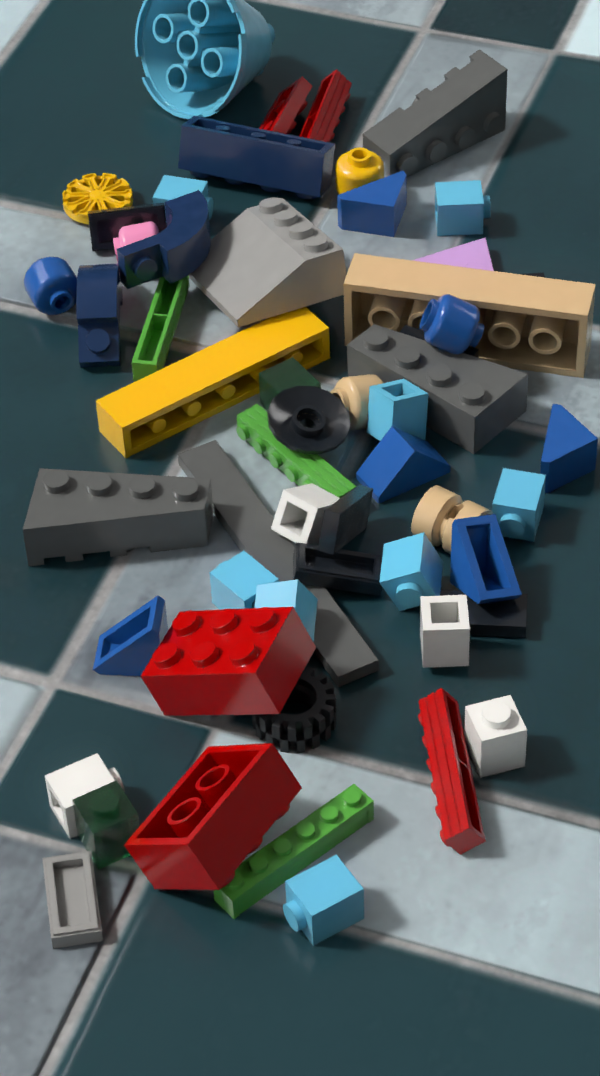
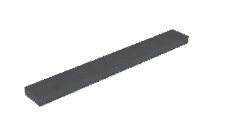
[178,440,379,687]

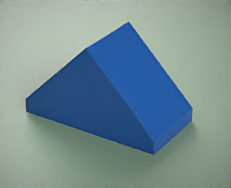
[337,171,407,237]
[540,404,598,493]
[356,426,451,504]
[450,514,522,604]
[93,596,168,676]

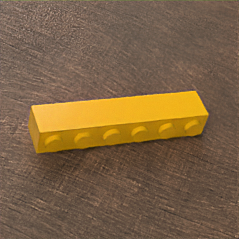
[96,307,330,459]

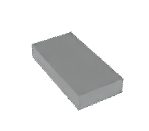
[42,851,103,949]

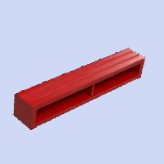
[299,69,352,142]
[418,688,486,855]

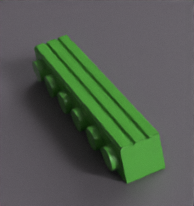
[131,275,190,381]
[236,404,356,498]
[213,784,374,919]

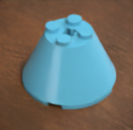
[135,0,275,119]

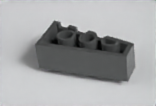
[363,49,508,177]
[347,324,528,454]
[23,468,214,566]

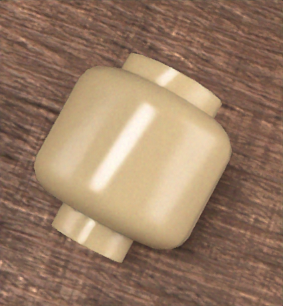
[330,374,384,430]

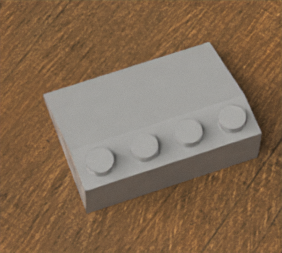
[189,197,347,327]

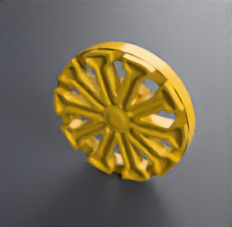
[62,173,133,224]

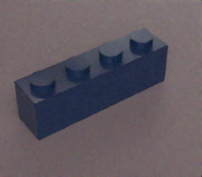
[178,116,335,199]

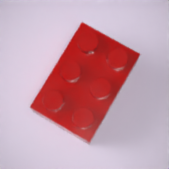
[140,606,316,716]
[124,743,302,890]

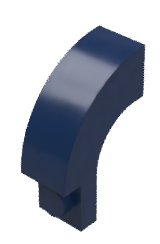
[117,190,211,289]
[76,264,123,368]

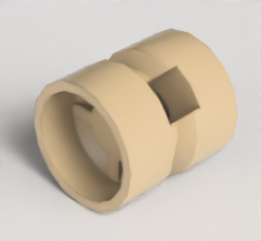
[411,485,493,554]

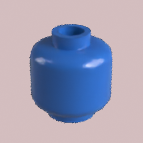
[24,257,77,315]
[419,294,484,354]

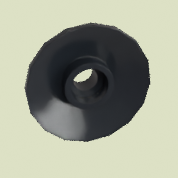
[267,386,351,454]

